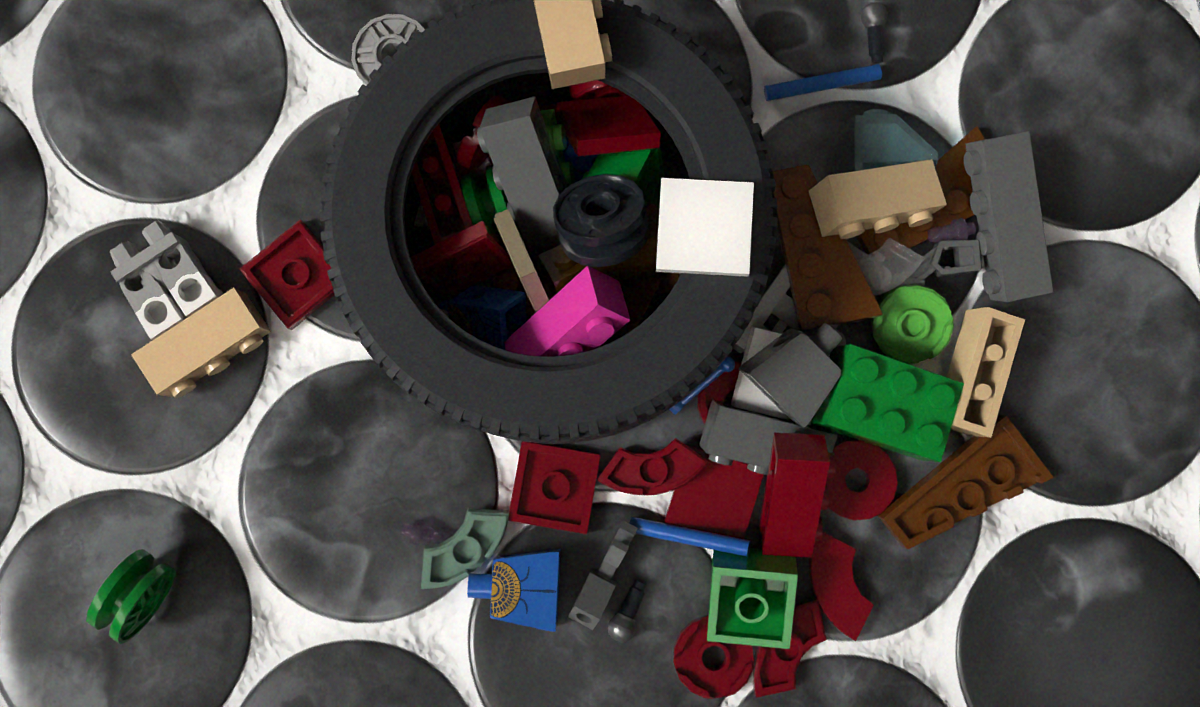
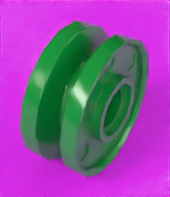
[461,165,522,238]
[86,549,176,644]

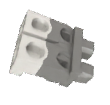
[110,220,224,340]

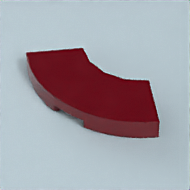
[597,438,710,496]
[809,532,874,641]
[753,598,827,698]

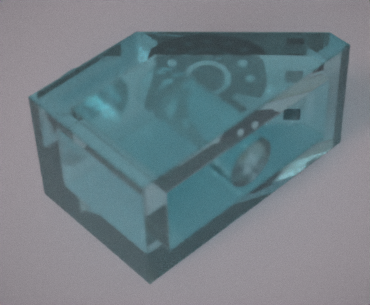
[855,109,938,171]

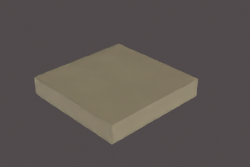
[494,209,549,312]

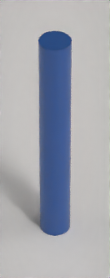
[764,64,882,101]
[629,517,751,557]

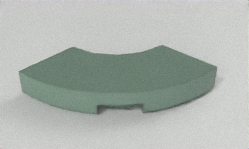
[421,508,509,589]

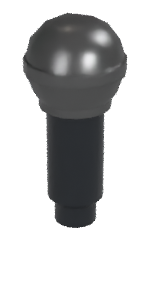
[860,2,888,63]
[608,580,646,642]

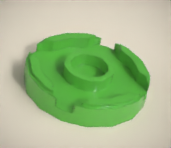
[871,284,954,364]

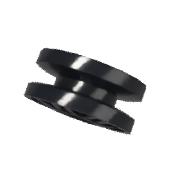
[553,174,650,267]

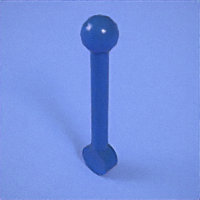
[669,356,735,415]

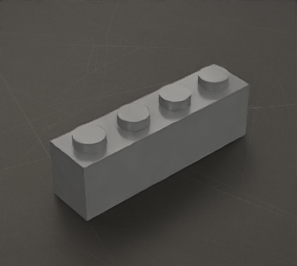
[477,97,568,274]
[964,131,1053,302]

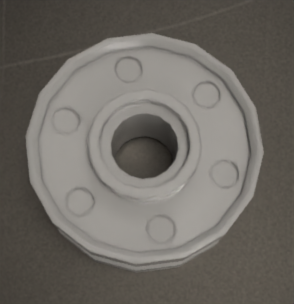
[351,14,425,86]

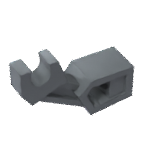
[885,240,981,293]
[568,520,638,630]

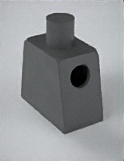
[738,323,843,428]

